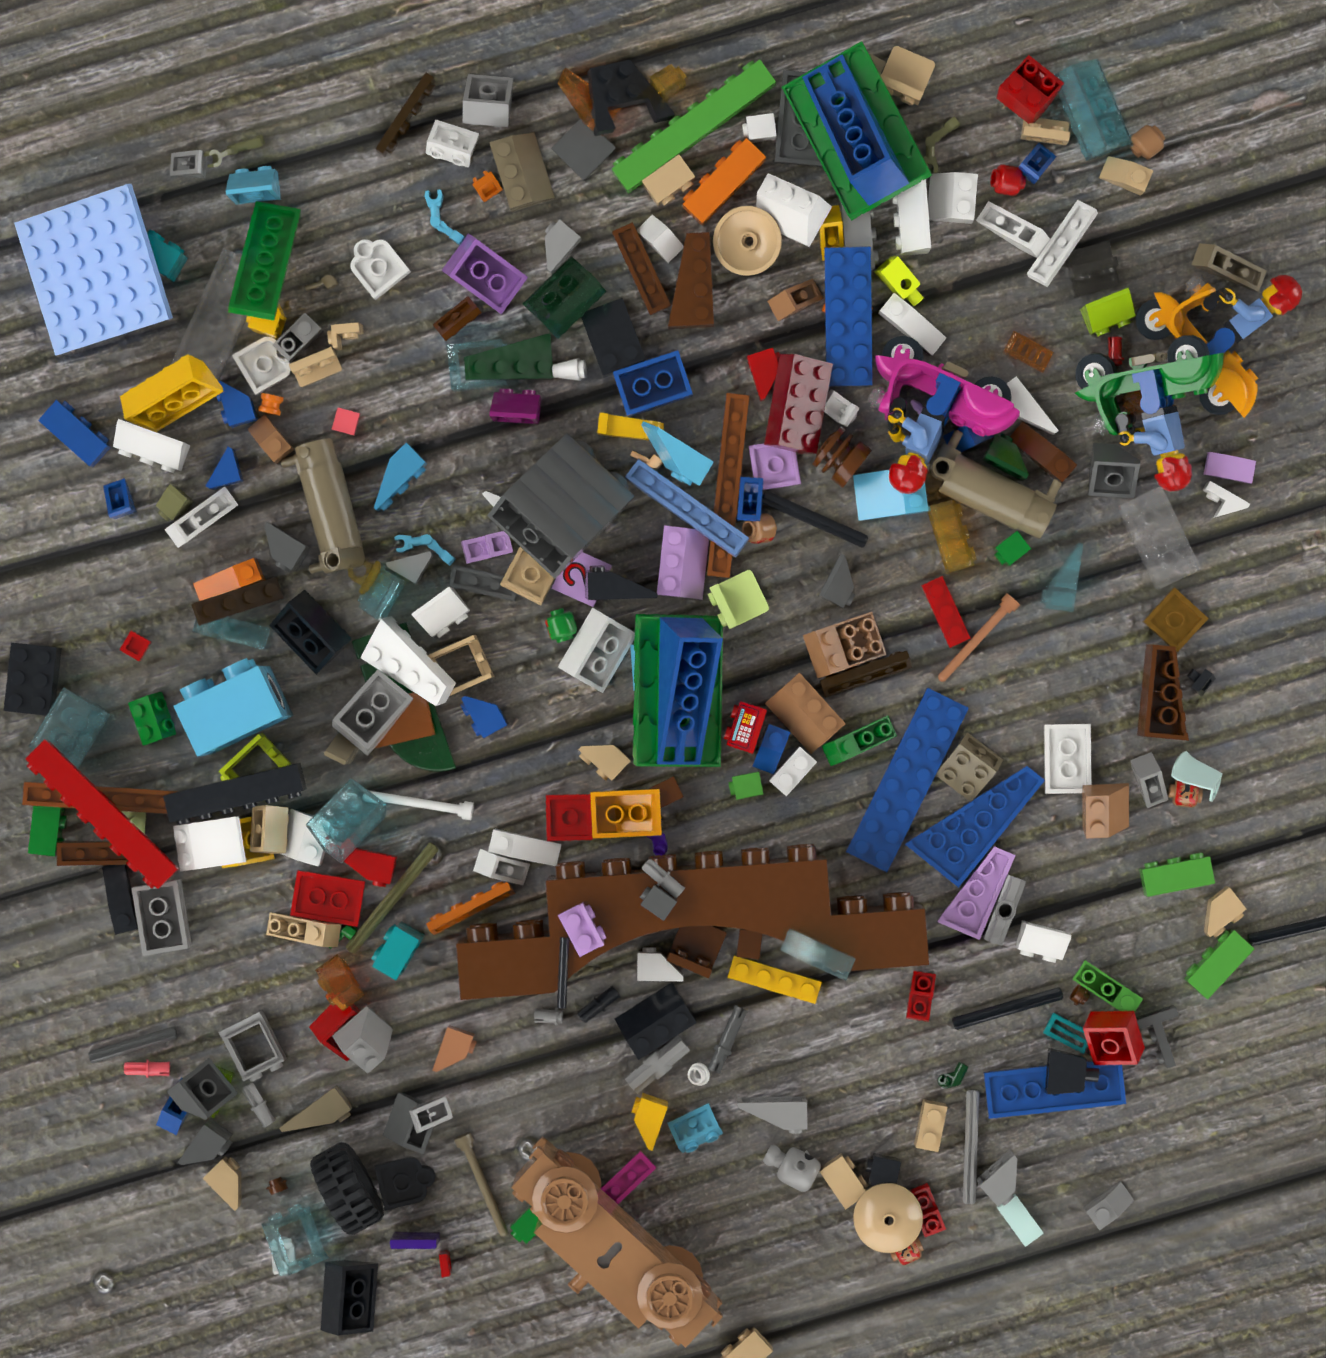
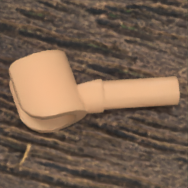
[630,451,663,470]

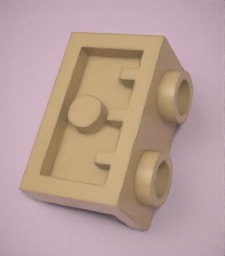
[1021,118,1070,145]
[327,322,364,350]
[289,347,342,387]

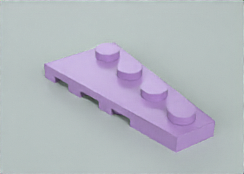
[937,846,1016,940]

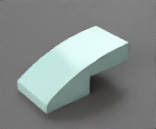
[997,1194,1044,1247]

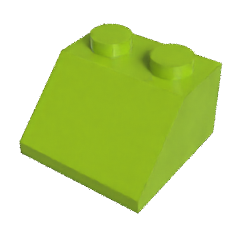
[1080,288,1136,337]

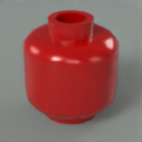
[990,164,1026,196]

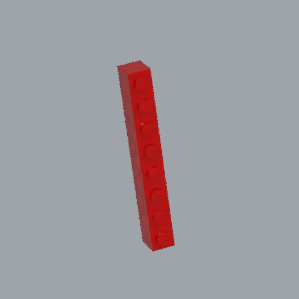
[25,739,179,889]

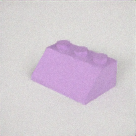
[657,526,709,600]

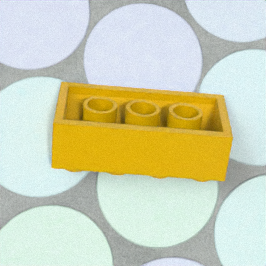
[120,354,224,432]

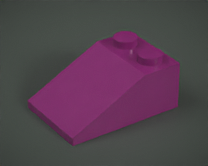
[489,389,541,424]

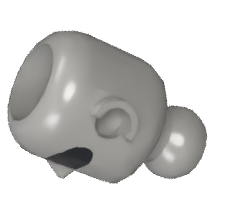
[763,1145,821,1192]

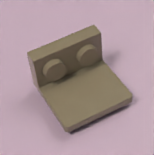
[936,732,1003,801]

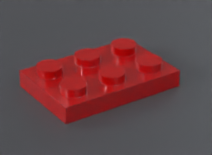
[290,870,366,927]

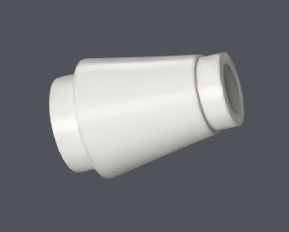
[552,358,587,381]

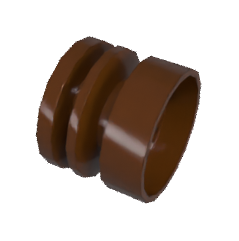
[812,426,872,488]

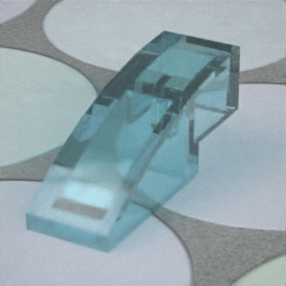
[780,929,855,980]

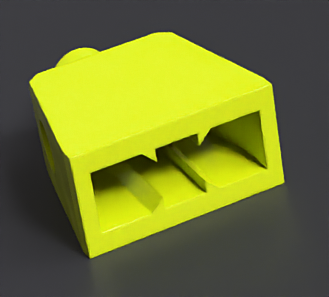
[874,256,924,307]

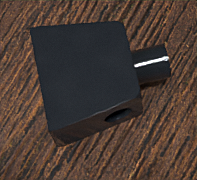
[1045,1048,1099,1095]

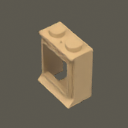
[427,635,495,696]

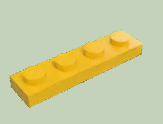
[727,955,822,1004]

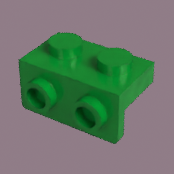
[128,692,176,746]

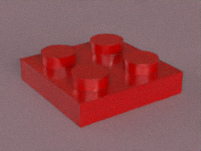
[546,794,593,841]

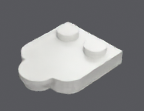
[351,239,411,300]
[232,337,294,396]

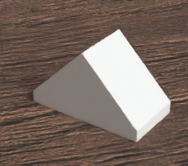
[637,215,684,263]

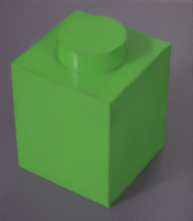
[728,771,763,800]

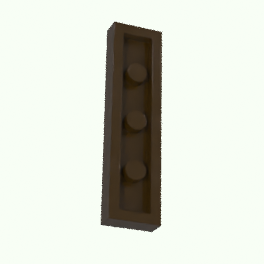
[375,72,436,157]
[191,577,284,626]
[820,651,912,698]

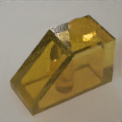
[650,64,686,102]

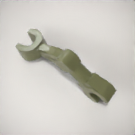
[923,116,960,174]
[203,135,265,168]

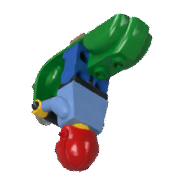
[1075,335,1224,491]

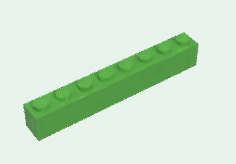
[612,60,776,194]

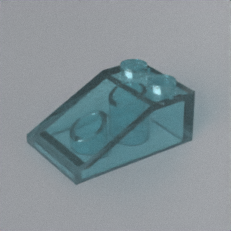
[358,567,407,620]

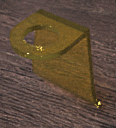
[348,560,381,595]

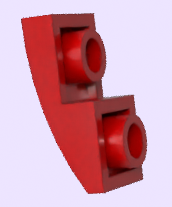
[906,971,936,1022]
[909,1183,946,1238]

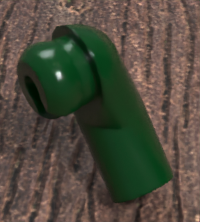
[937,1062,969,1089]

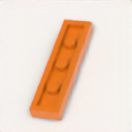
[426,881,515,935]

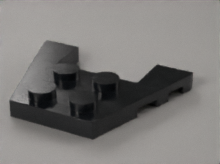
[587,60,675,136]

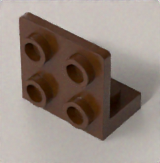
[666,926,727,978]

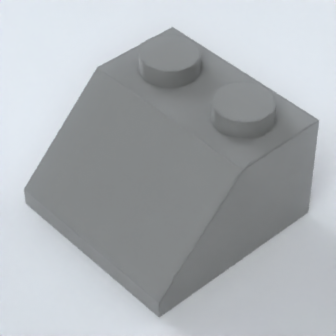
[463,74,513,127]
[332,1006,393,1074]
[976,1149,1017,1207]

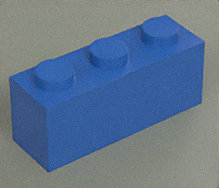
[38,400,111,467]

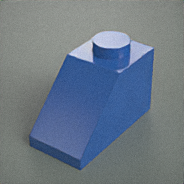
[752,724,790,775]
[156,1077,189,1135]

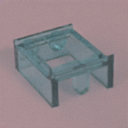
[446,339,508,392]
[261,1204,329,1276]

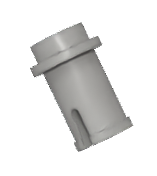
[534,1007,563,1026]

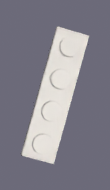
[1027,200,1098,287]

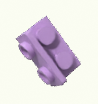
[558,902,607,957]

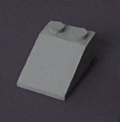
[332,669,413,756]
[737,1096,807,1134]

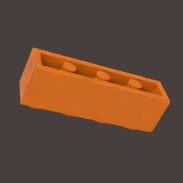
[683,138,766,226]

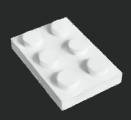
[1044,724,1092,794]

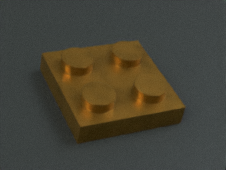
[1142,587,1209,652]

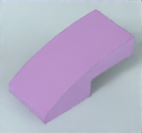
[1204,452,1256,484]
[461,531,513,564]

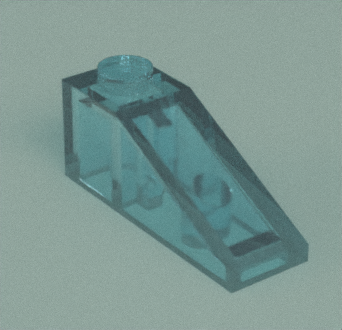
[1041,543,1083,613]
[192,617,270,650]

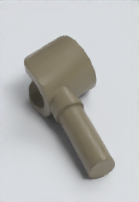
[305,275,338,291]

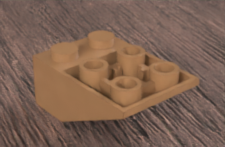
[803,612,887,679]

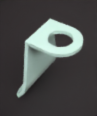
[1171,751,1223,802]

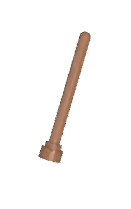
[938,593,1020,682]

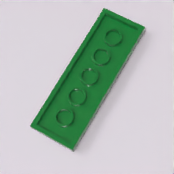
[228,201,301,320]

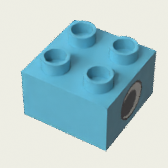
[174,658,293,757]

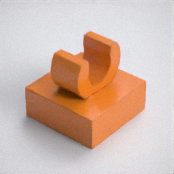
[472,170,503,202]

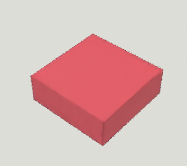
[332,408,360,436]

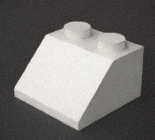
[928,172,978,224]
[280,809,334,867]
[1016,921,1072,963]

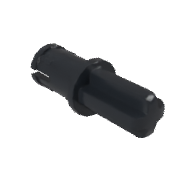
[577,985,621,1023]

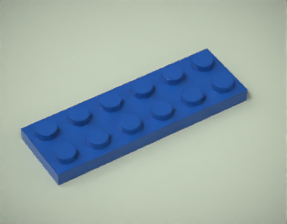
[824,246,873,386]
[983,1060,1126,1119]

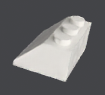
[756,173,832,247]
[892,179,931,256]
[113,419,190,473]
[558,608,635,693]

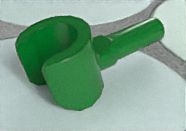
[329,925,357,949]

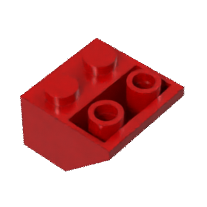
[996,55,1064,124]

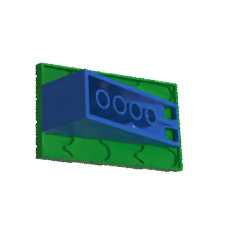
[782,41,932,221]
[633,614,723,767]

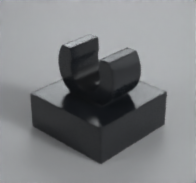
[1187,668,1216,697]

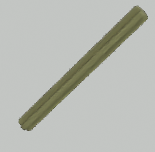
[345,842,439,954]

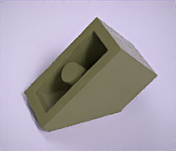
[156,484,194,522]

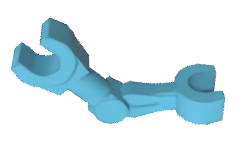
[424,190,465,245]
[394,534,456,566]

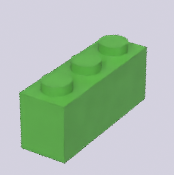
[1139,852,1215,897]
[1184,929,1254,1000]

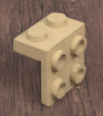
[881,46,935,105]

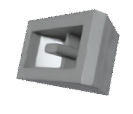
[170,150,207,179]
[386,551,433,584]
[409,1096,453,1133]

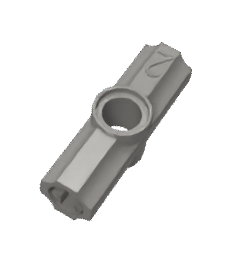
[983,874,1026,946]
[625,1035,690,1094]

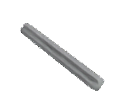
[963,1090,979,1204]

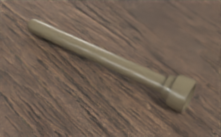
[454,1132,508,1237]

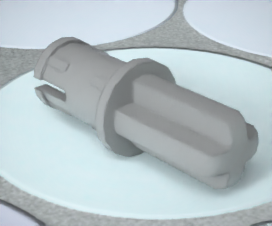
[642,859,685,899]
[242,1083,276,1128]

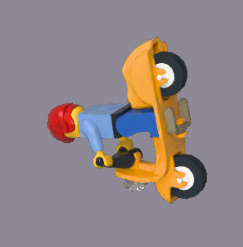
[1136,275,1302,418]

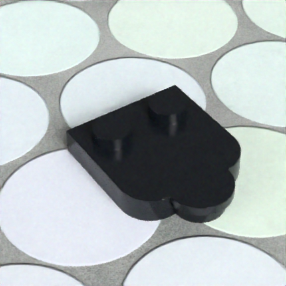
[374,1156,436,1211]

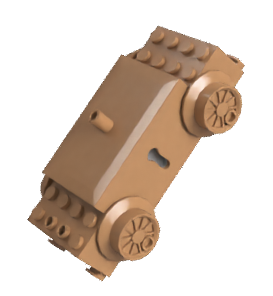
[511,1136,723,1348]

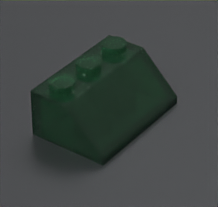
[522,256,607,339]

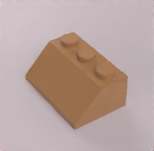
[765,673,846,754]

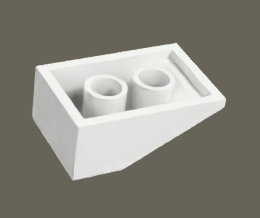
[412,587,470,638]
[173,816,246,871]

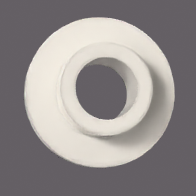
[688,1063,710,1086]

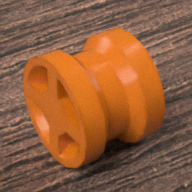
[258,393,284,416]

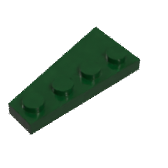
[464,333,554,380]

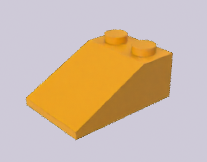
[590,789,662,838]

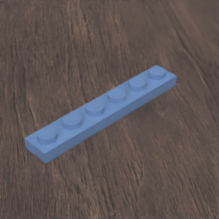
[625,459,749,558]

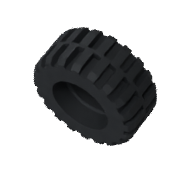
[310,1142,384,1235]

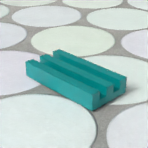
[1043,1012,1088,1054]

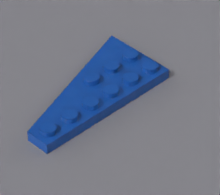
[905,766,1045,888]

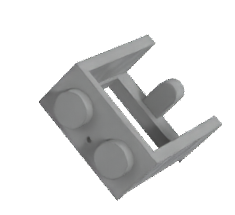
[218,1010,287,1082]

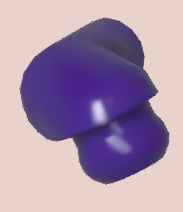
[645,833,668,856]

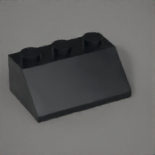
[269,589,352,675]
[614,982,697,1060]
[320,1260,378,1336]

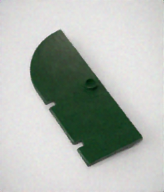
[351,622,456,771]

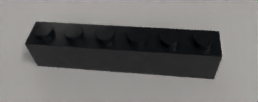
[163,763,307,825]

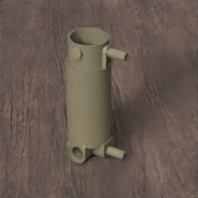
[929,430,1062,539]
[281,438,365,574]

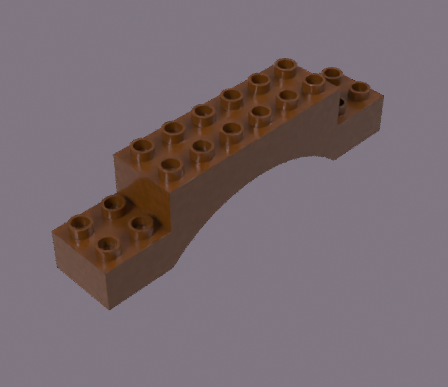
[456,844,929,1000]

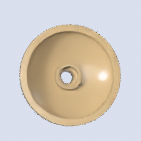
[713,206,782,276]
[853,1183,923,1253]

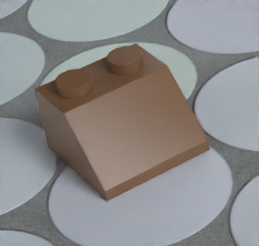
[1082,783,1129,839]

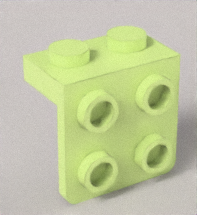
[707,570,769,630]

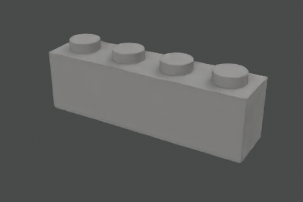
[840,201,879,270]

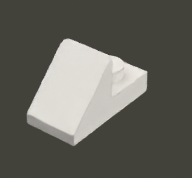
[1203,481,1250,518]

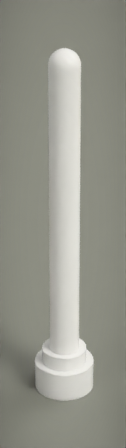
[364,791,474,820]

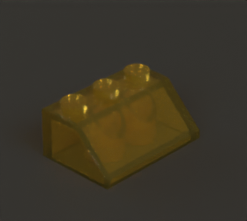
[928,500,977,574]

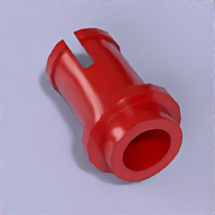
[1108,337,1124,366]

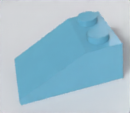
[226,166,281,205]
[641,421,713,486]
[853,470,928,521]

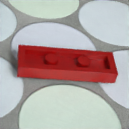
[921,576,971,648]

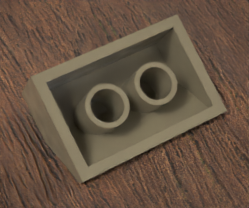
[490,133,555,212]

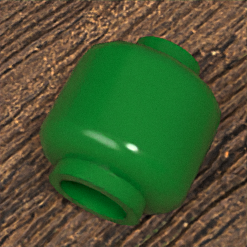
[545,608,578,643]

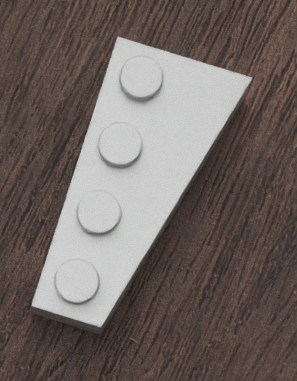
[361,616,456,706]

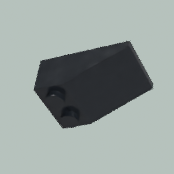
[580,298,646,378]
[584,565,658,600]

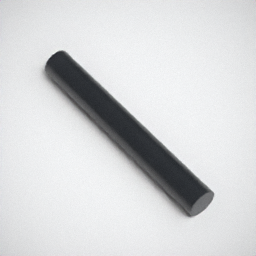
[557,937,569,1008]

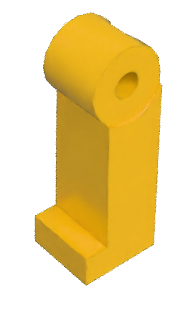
[597,412,664,440]

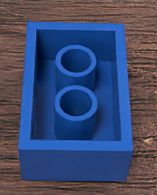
[613,350,693,417]

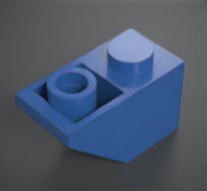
[216,381,258,428]
[460,696,508,738]

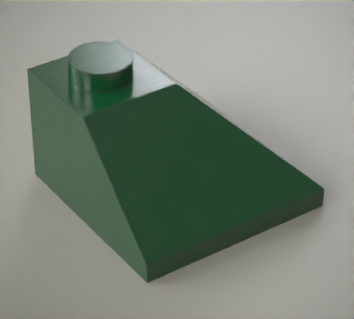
[982,433,1029,481]

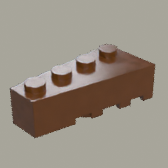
[668,232,714,329]
[1137,644,1189,741]

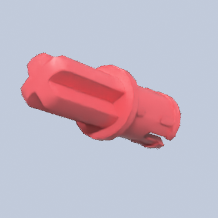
[124,1060,170,1078]

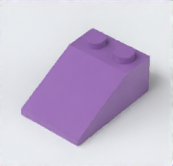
[441,233,528,314]

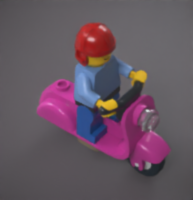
[868,336,1020,494]

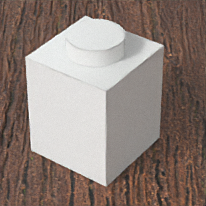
[742,113,777,143]

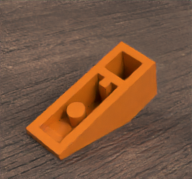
[193,558,265,601]

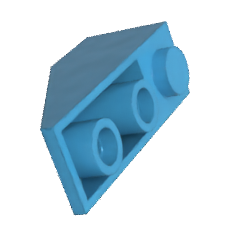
[374,443,427,511]

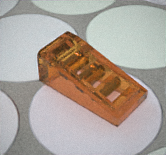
[1002,331,1054,373]

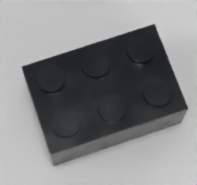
[3,642,62,716]

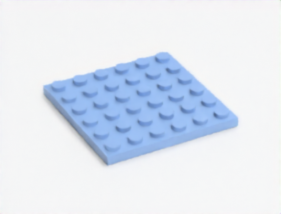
[14,183,173,356]

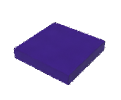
[390,1232,440,1249]

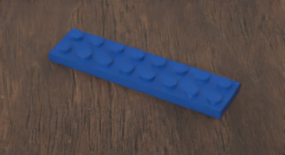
[846,688,969,872]

